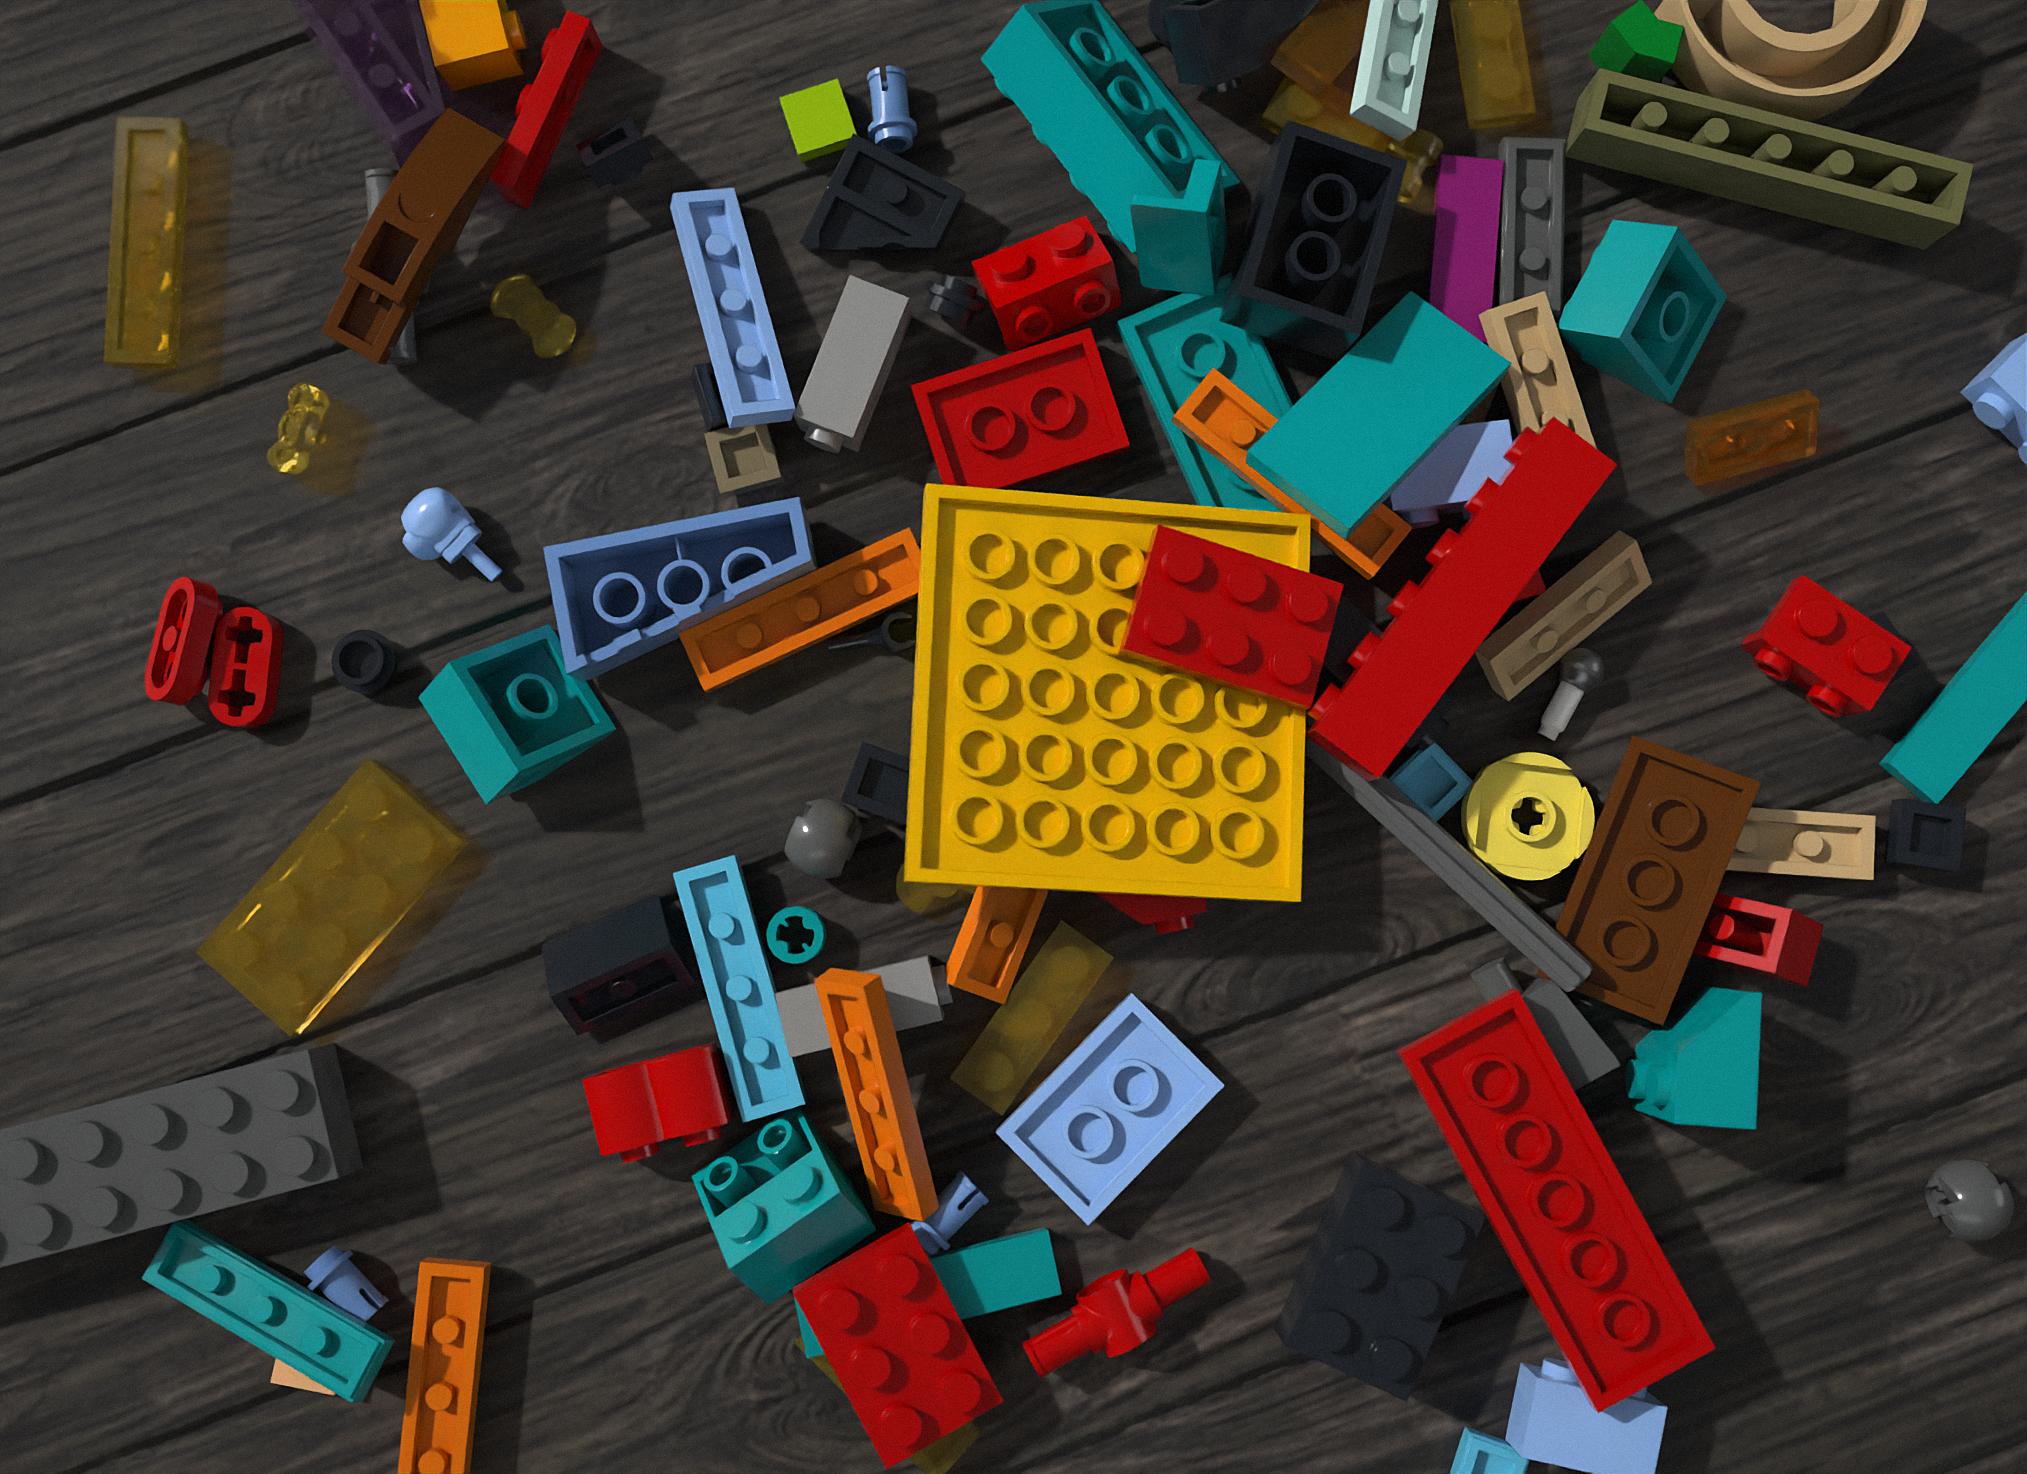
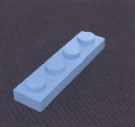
[670,188,795,428]

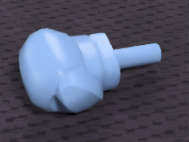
[401,487,503,582]

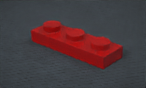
[490,10,603,210]

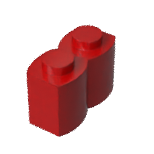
[582,1042,735,1163]

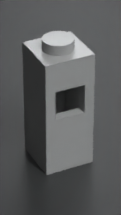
[794,275,912,453]
[775,954,953,1058]

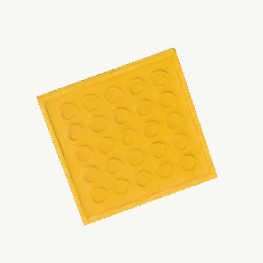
[904,483,1311,903]

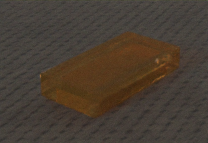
[1271,0,1370,100]

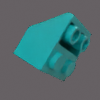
[691,1106,876,1305]

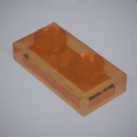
[1685,389,1820,486]

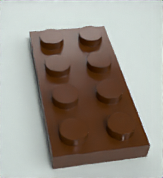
[1536,735,1761,1026]

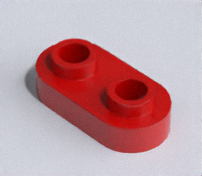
[145,577,223,706]

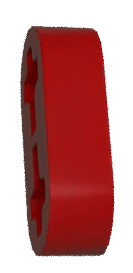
[208,607,284,729]

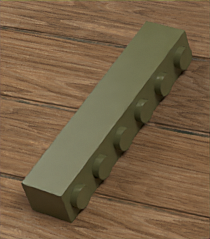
[1565,68,1974,250]

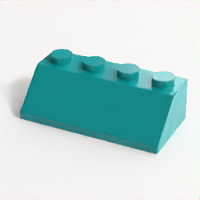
[981,0,1241,254]

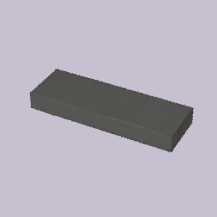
[1495,137,1566,326]

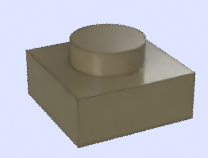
[704,423,784,499]

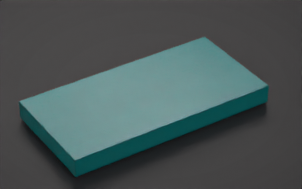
[1117,272,1293,512]
[1245,291,1511,540]

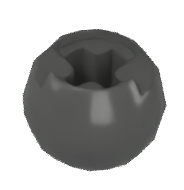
[784,799,862,879]
[1925,1158,2015,1243]

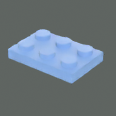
[996,993,1225,1225]

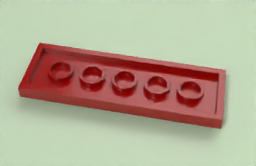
[1396,988,1716,1413]

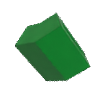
[1588,0,1684,83]

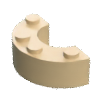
[1654,0,1927,122]

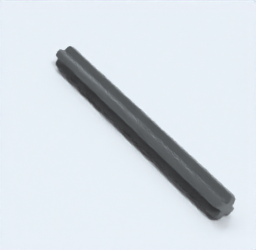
[1305,709,1592,992]

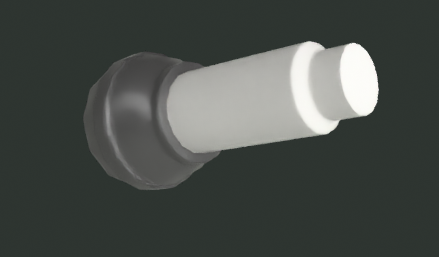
[1537,648,1605,741]

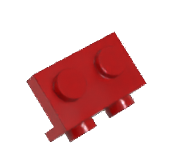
[972,215,1122,351]
[1740,575,1912,717]

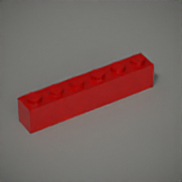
[1305,416,1617,782]

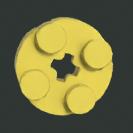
[1461,752,1595,881]

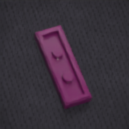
[1426,154,1504,345]

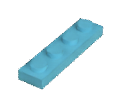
[673,855,808,1123]

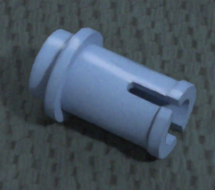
[867,66,917,153]
[910,1170,989,1255]
[304,1244,389,1322]

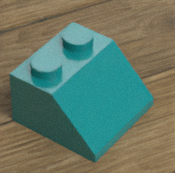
[1557,220,1727,404]
[418,624,616,805]
[1625,986,1762,1129]

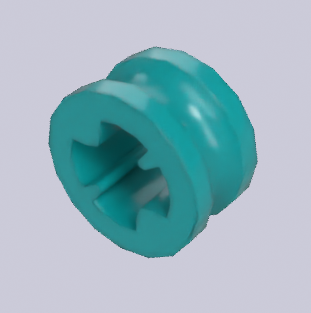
[766,906,827,964]

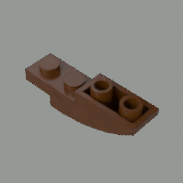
[320,108,508,365]

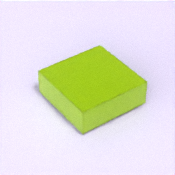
[779,78,857,163]

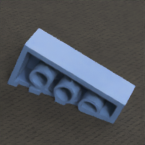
[543,497,818,682]

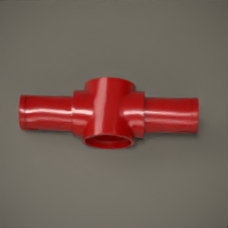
[1022,1247,1211,1379]

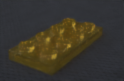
[196,758,469,1037]

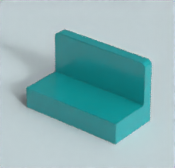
[1130,159,1228,296]

